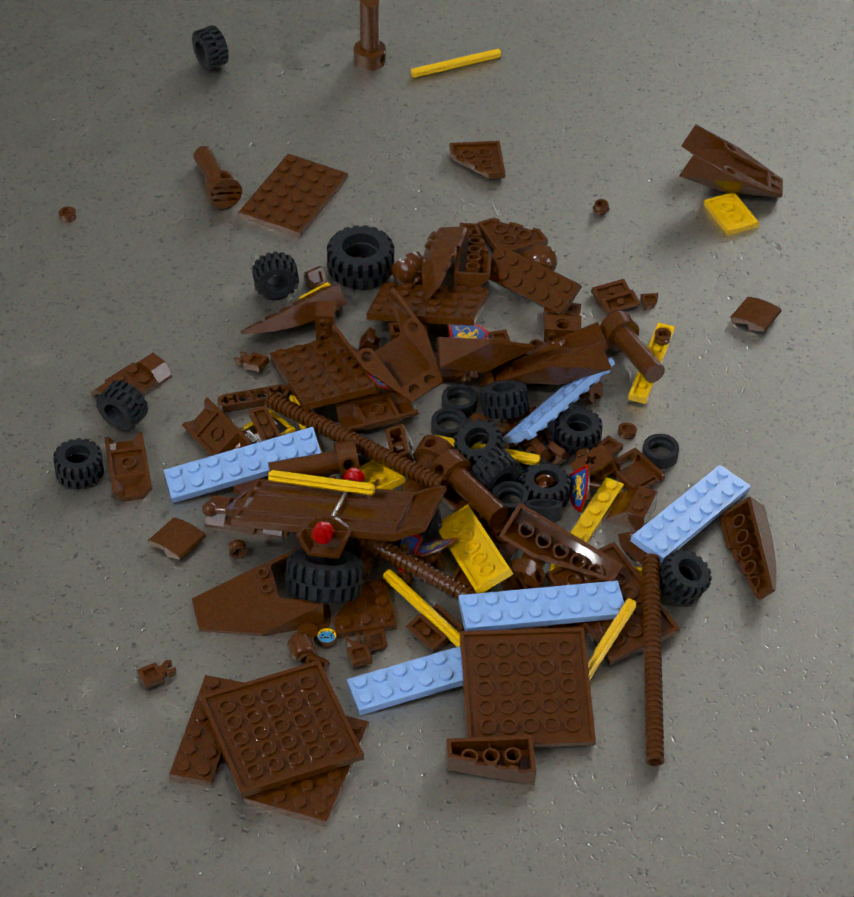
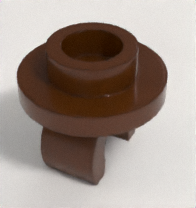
[534,474,554,488]

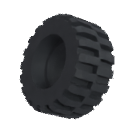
[327,225,395,290]
[285,548,364,604]

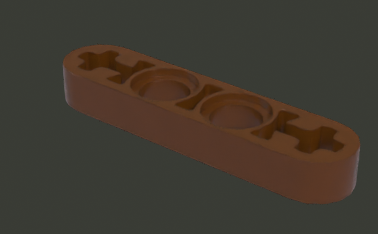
[218,384,290,413]

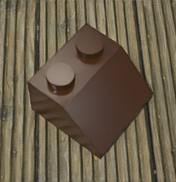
[606,485,658,532]

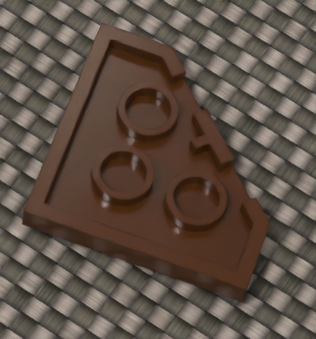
[449,141,505,179]
[478,218,548,254]
[333,579,397,639]

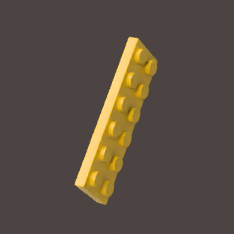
[438,505,513,594]

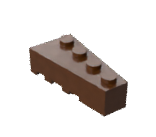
[445,735,536,786]

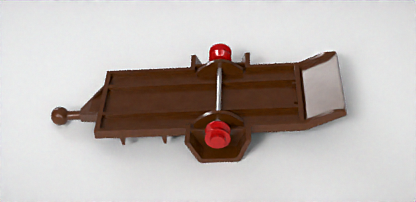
[202,468,447,558]

